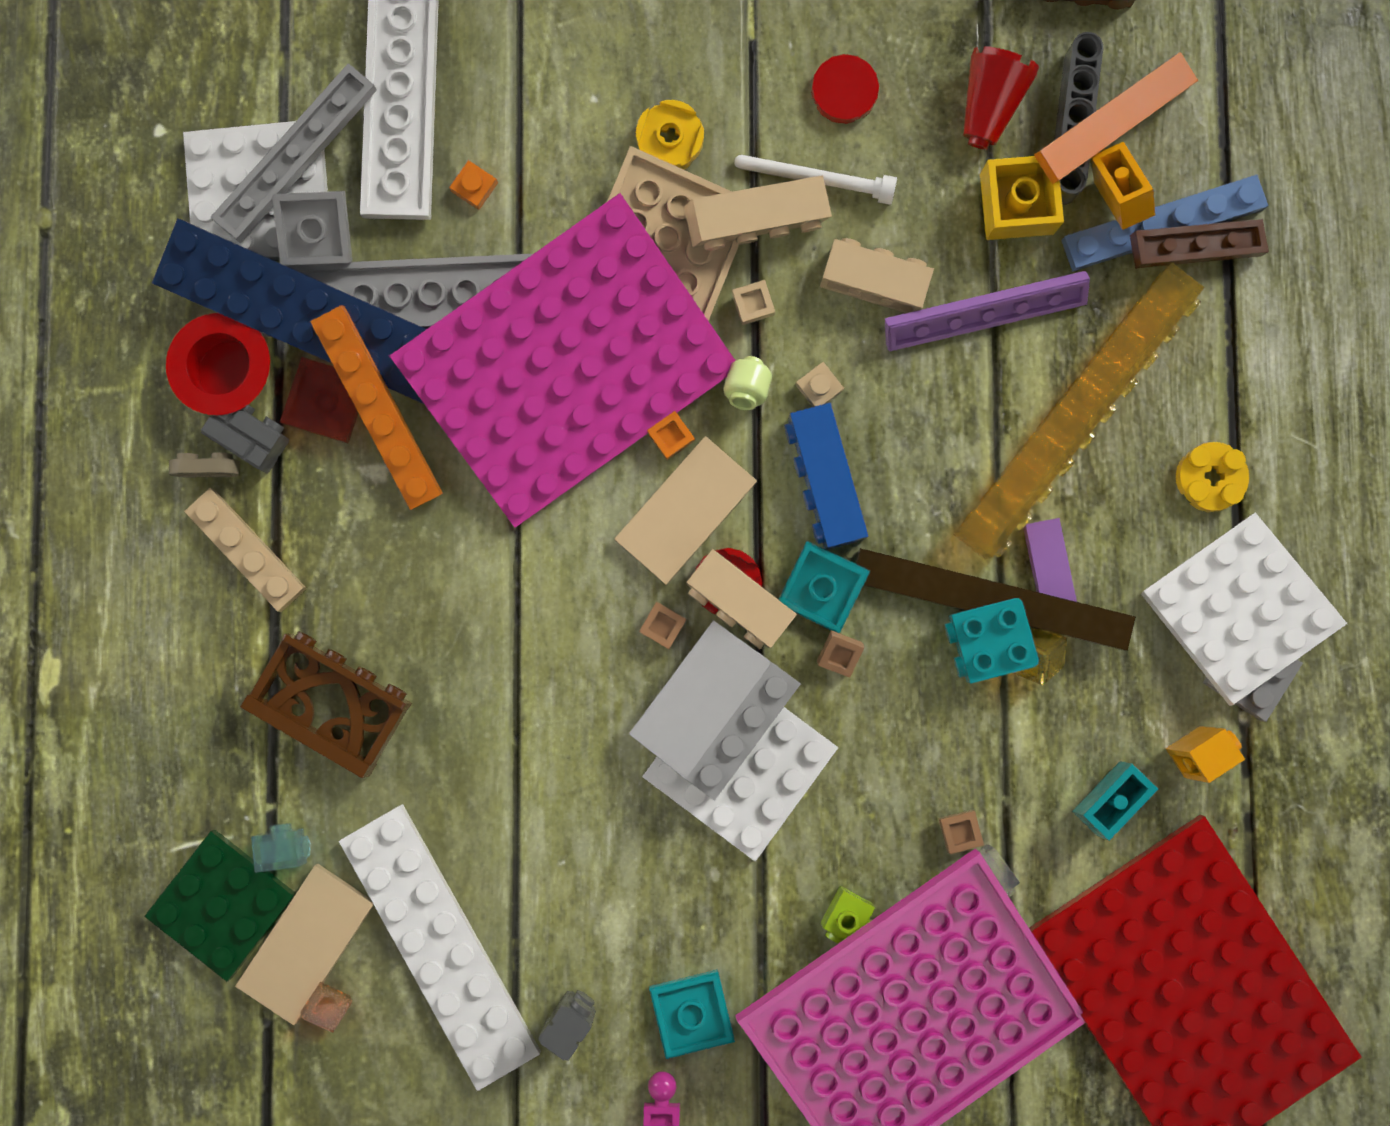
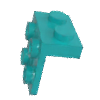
[944,598,1039,684]

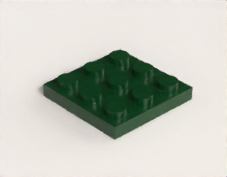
[144,830,296,982]

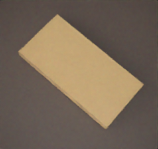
[614,436,757,585]
[235,864,374,1025]

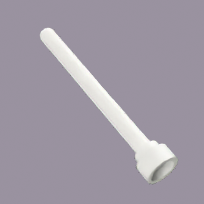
[734,155,897,205]

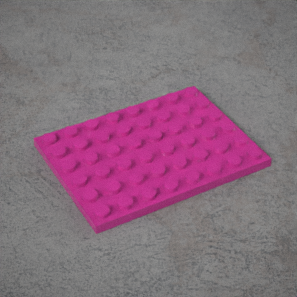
[390,193,736,528]
[735,848,1086,1126]

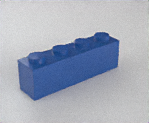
[784,402,869,550]

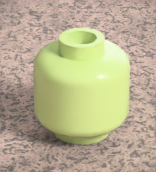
[723,356,772,410]

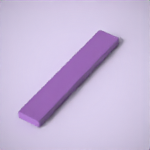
[885,271,1090,352]

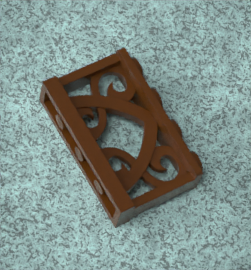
[240,631,412,778]

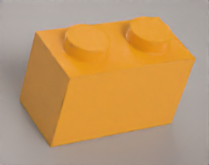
[1091,141,1155,230]
[1165,726,1245,783]

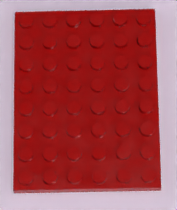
[1029,815,1362,1126]

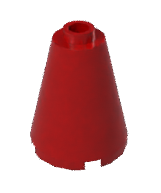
[963,46,1039,150]

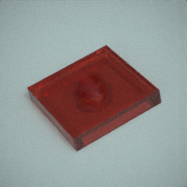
[280,357,359,444]

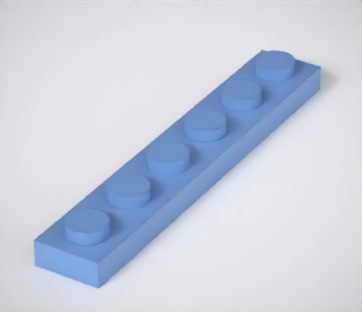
[1061,175,1269,272]

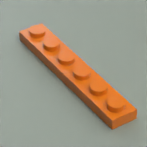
[310,305,443,510]

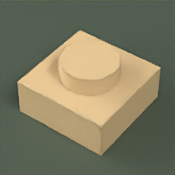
[732,280,775,325]
[795,362,844,407]

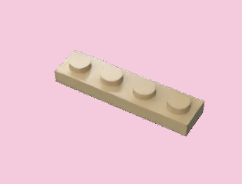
[184,488,307,612]

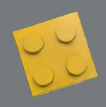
[980,156,1064,240]

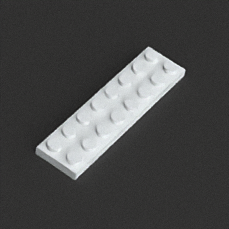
[360,0,439,220]
[339,804,541,1091]

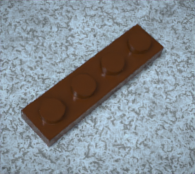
[1130,219,1269,269]

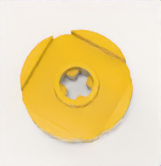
[636,100,704,170]
[1176,442,1249,512]

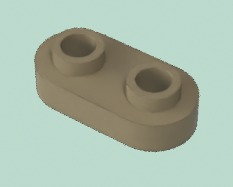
[169,453,240,478]

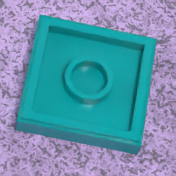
[778,541,870,633]
[649,969,735,1059]

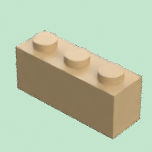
[820,238,934,313]
[686,549,797,649]

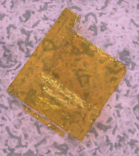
[1013,628,1067,685]

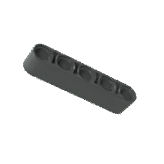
[1054,32,1103,205]

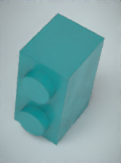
[1072,761,1158,841]

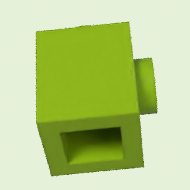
[821,885,875,944]

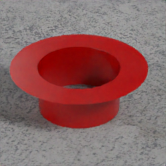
[166,313,270,415]

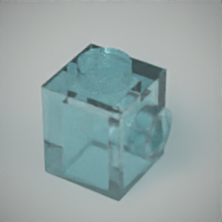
[251,823,311,873]

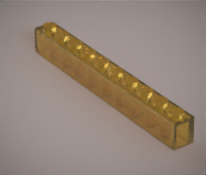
[953,262,1205,560]

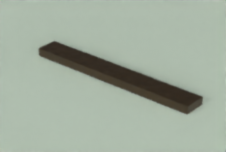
[856,548,1136,651]

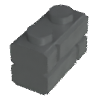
[201,405,289,473]
[539,990,596,1061]

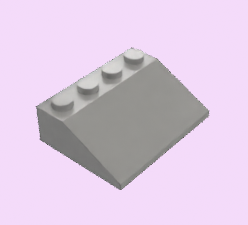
[629,620,801,801]

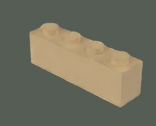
[684,175,832,251]

